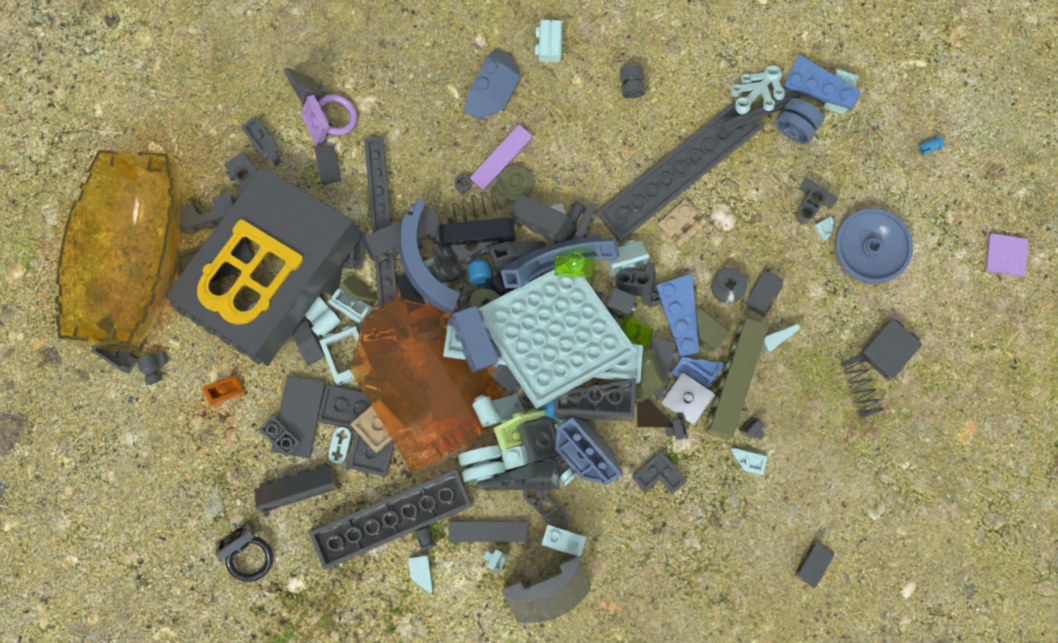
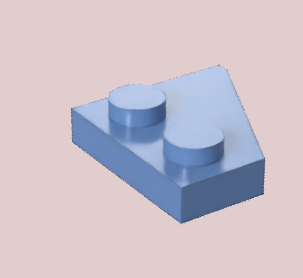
[672,357,724,388]

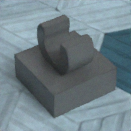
[739,416,765,440]
[665,419,688,440]

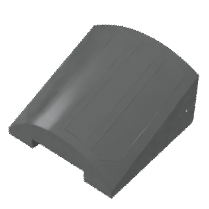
[502,557,590,623]

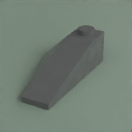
[284,67,326,106]

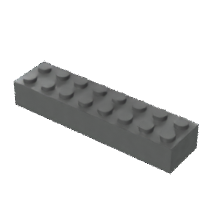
[309,469,473,570]

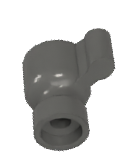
[136,351,168,385]

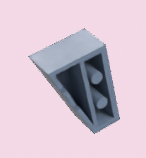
[447,306,499,373]

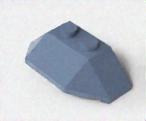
[463,48,520,120]
[555,416,623,485]

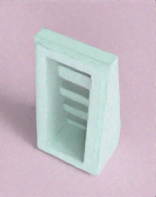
[762,324,800,354]

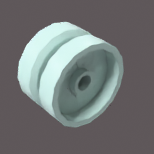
[458,445,506,483]

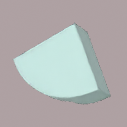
[814,216,834,242]

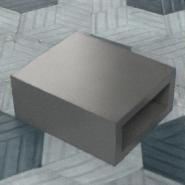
[859,319,923,381]

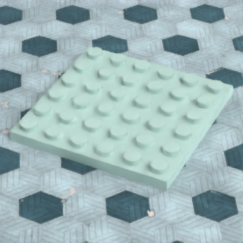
[478,260,637,409]

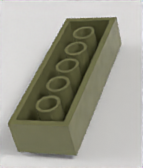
[704,318,769,440]

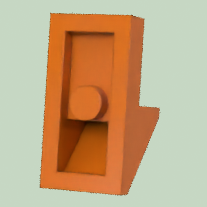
[201,375,244,407]

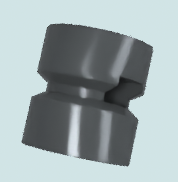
[619,65,646,98]

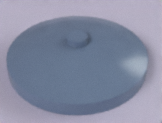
[835,208,913,284]

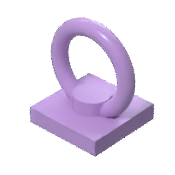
[301,94,357,146]

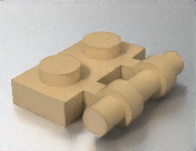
[657,200,707,247]

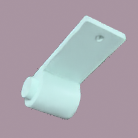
[305,296,341,337]
[473,394,526,427]

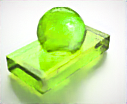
[554,252,594,278]
[621,315,653,347]

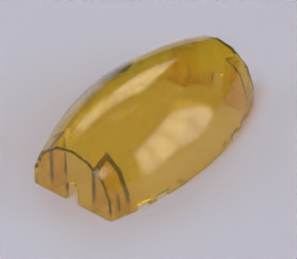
[55,150,183,353]

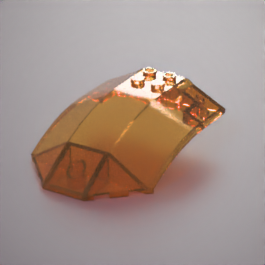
[350,297,503,473]

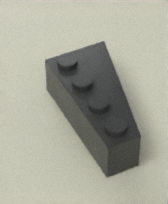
[554,378,636,422]

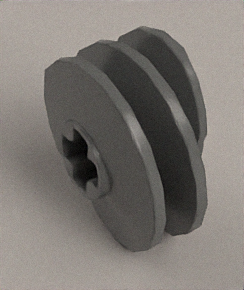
[711,268,747,304]

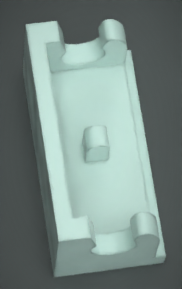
[328,288,373,326]

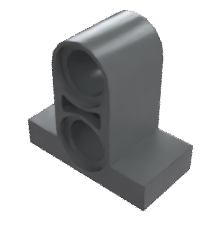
[796,178,838,224]
[615,263,656,306]

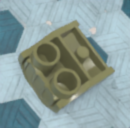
[621,349,667,403]

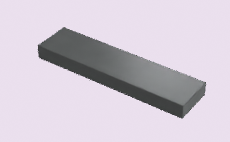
[448,522,527,542]

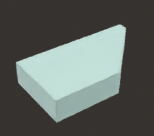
[731,447,767,475]
[408,556,433,593]

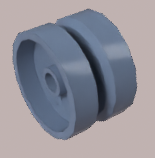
[774,98,824,145]

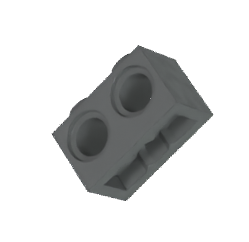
[606,288,638,321]

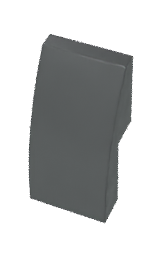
[292,321,325,366]
[258,415,300,457]

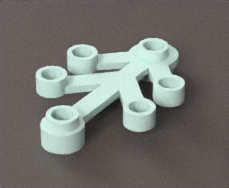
[731,65,785,115]

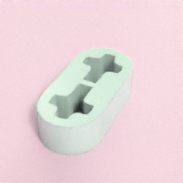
[329,427,352,464]

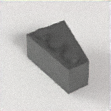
[509,194,577,243]

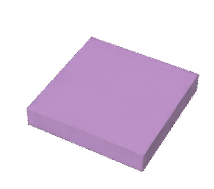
[985,233,1029,277]

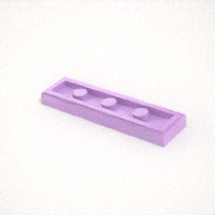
[470,125,533,191]

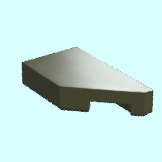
[339,275,377,304]

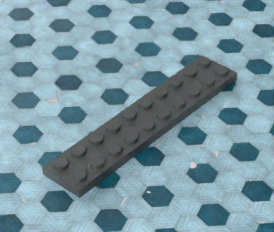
[596,102,764,243]

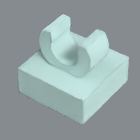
[483,549,508,574]

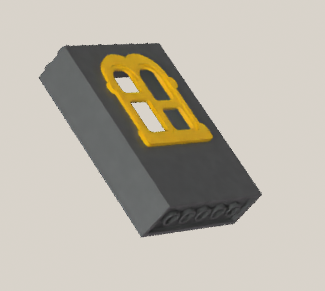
[164,167,362,366]

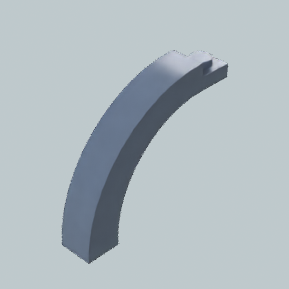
[398,198,460,314]
[501,236,619,288]

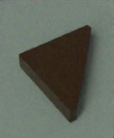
[637,398,673,428]

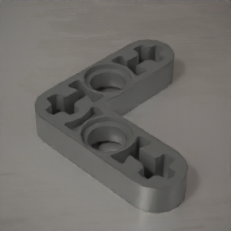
[523,456,569,529]

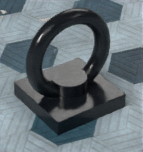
[215,520,273,582]

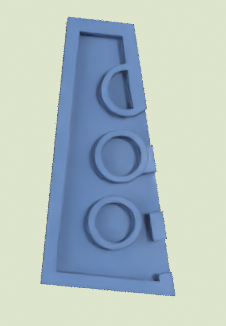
[783,55,861,110]
[655,273,699,358]

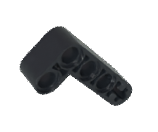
[439,218,515,246]

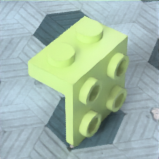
[494,409,546,450]

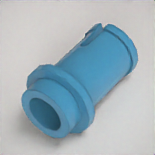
[918,136,945,155]

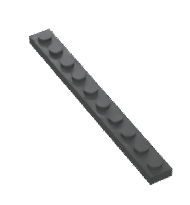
[364,137,400,321]

